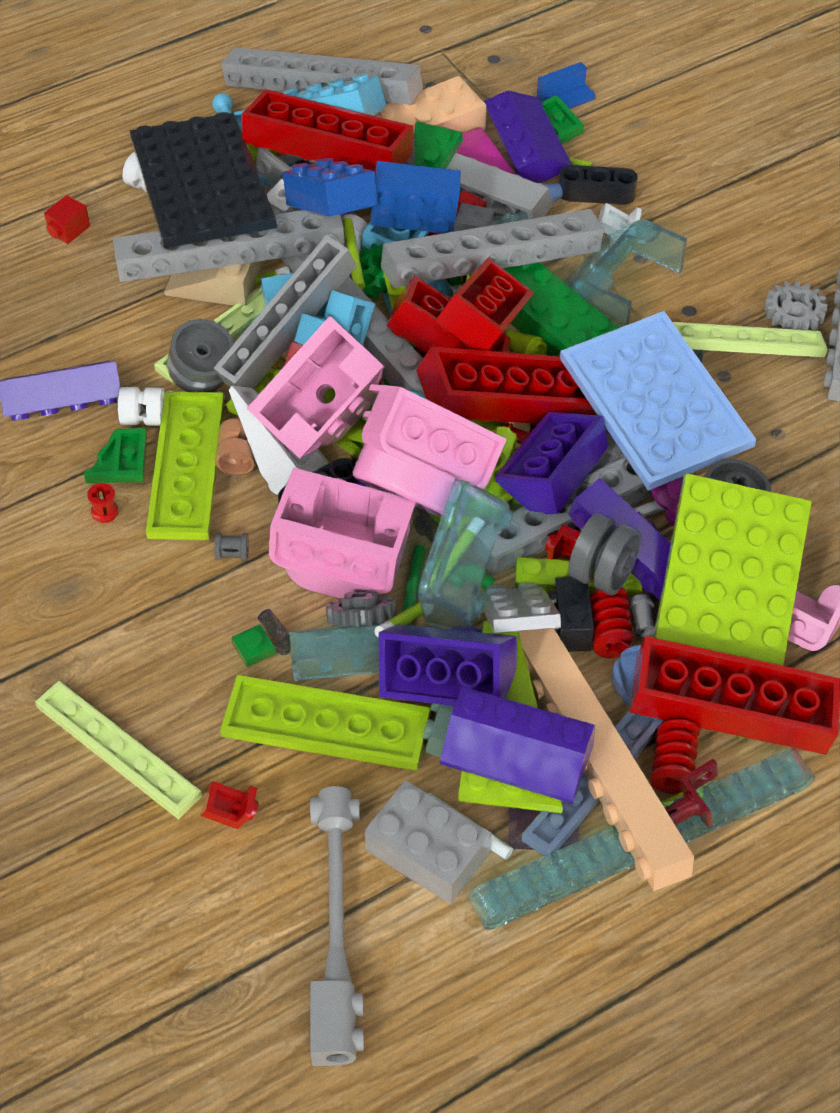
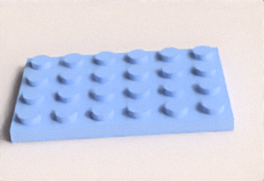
[560,311,756,490]

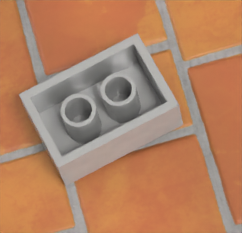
[365,780,492,904]

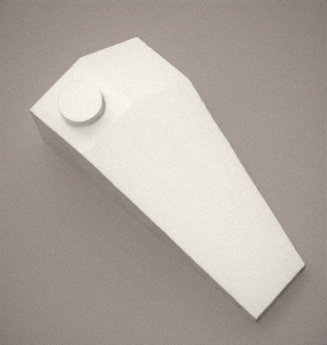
[229,386,329,495]

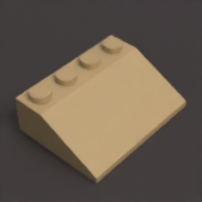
[164,209,273,306]

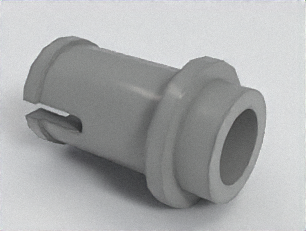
[629,594,655,637]

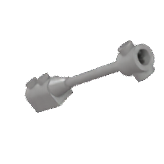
[310,786,364,1066]

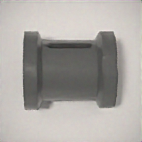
[214,532,249,561]

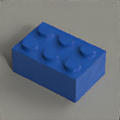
[282,158,378,217]
[370,161,461,233]

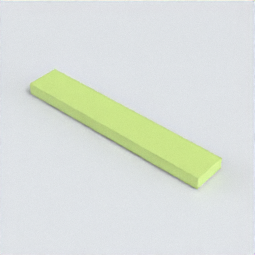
[154,274,279,385]
[672,322,828,357]
[35,681,202,820]

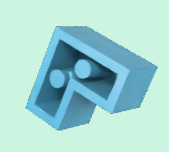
[294,290,375,345]

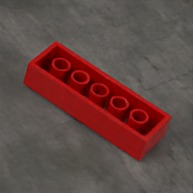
[242,89,414,176]
[416,346,596,424]
[629,636,840,755]

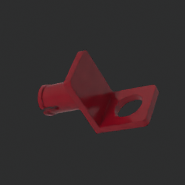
[665,759,718,828]

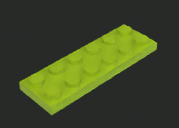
[146,392,225,540]
[220,675,431,771]

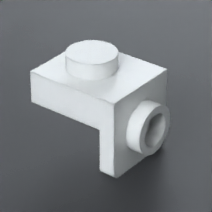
[598,203,642,243]

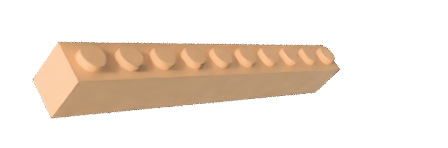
[519,628,694,891]

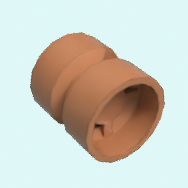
[215,418,255,475]

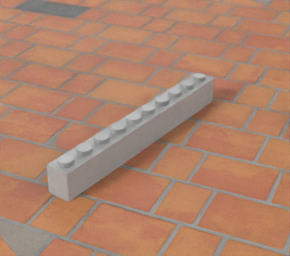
[281,254,424,394]

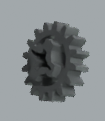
[326,591,396,631]

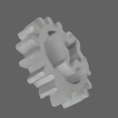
[764,281,828,330]

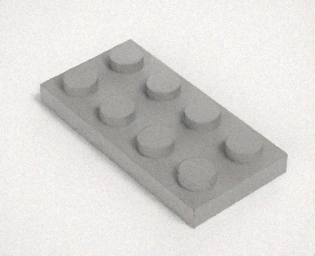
[479,582,561,633]

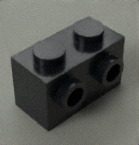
[549,577,594,652]

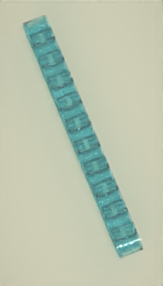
[468,748,815,930]

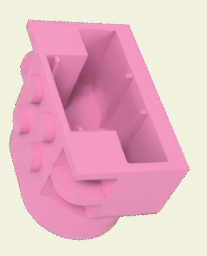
[246,316,385,459]
[353,384,506,519]
[269,467,416,599]

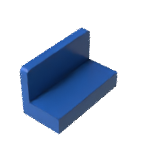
[537,62,595,109]

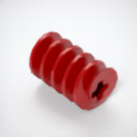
[590,588,634,659]
[650,719,701,794]

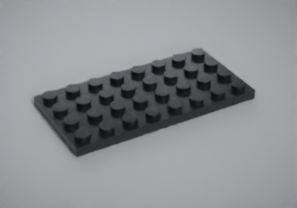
[129,112,277,249]

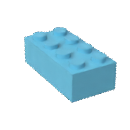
[283,73,387,116]

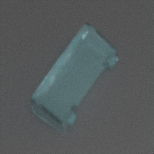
[564,220,687,328]
[418,478,513,629]

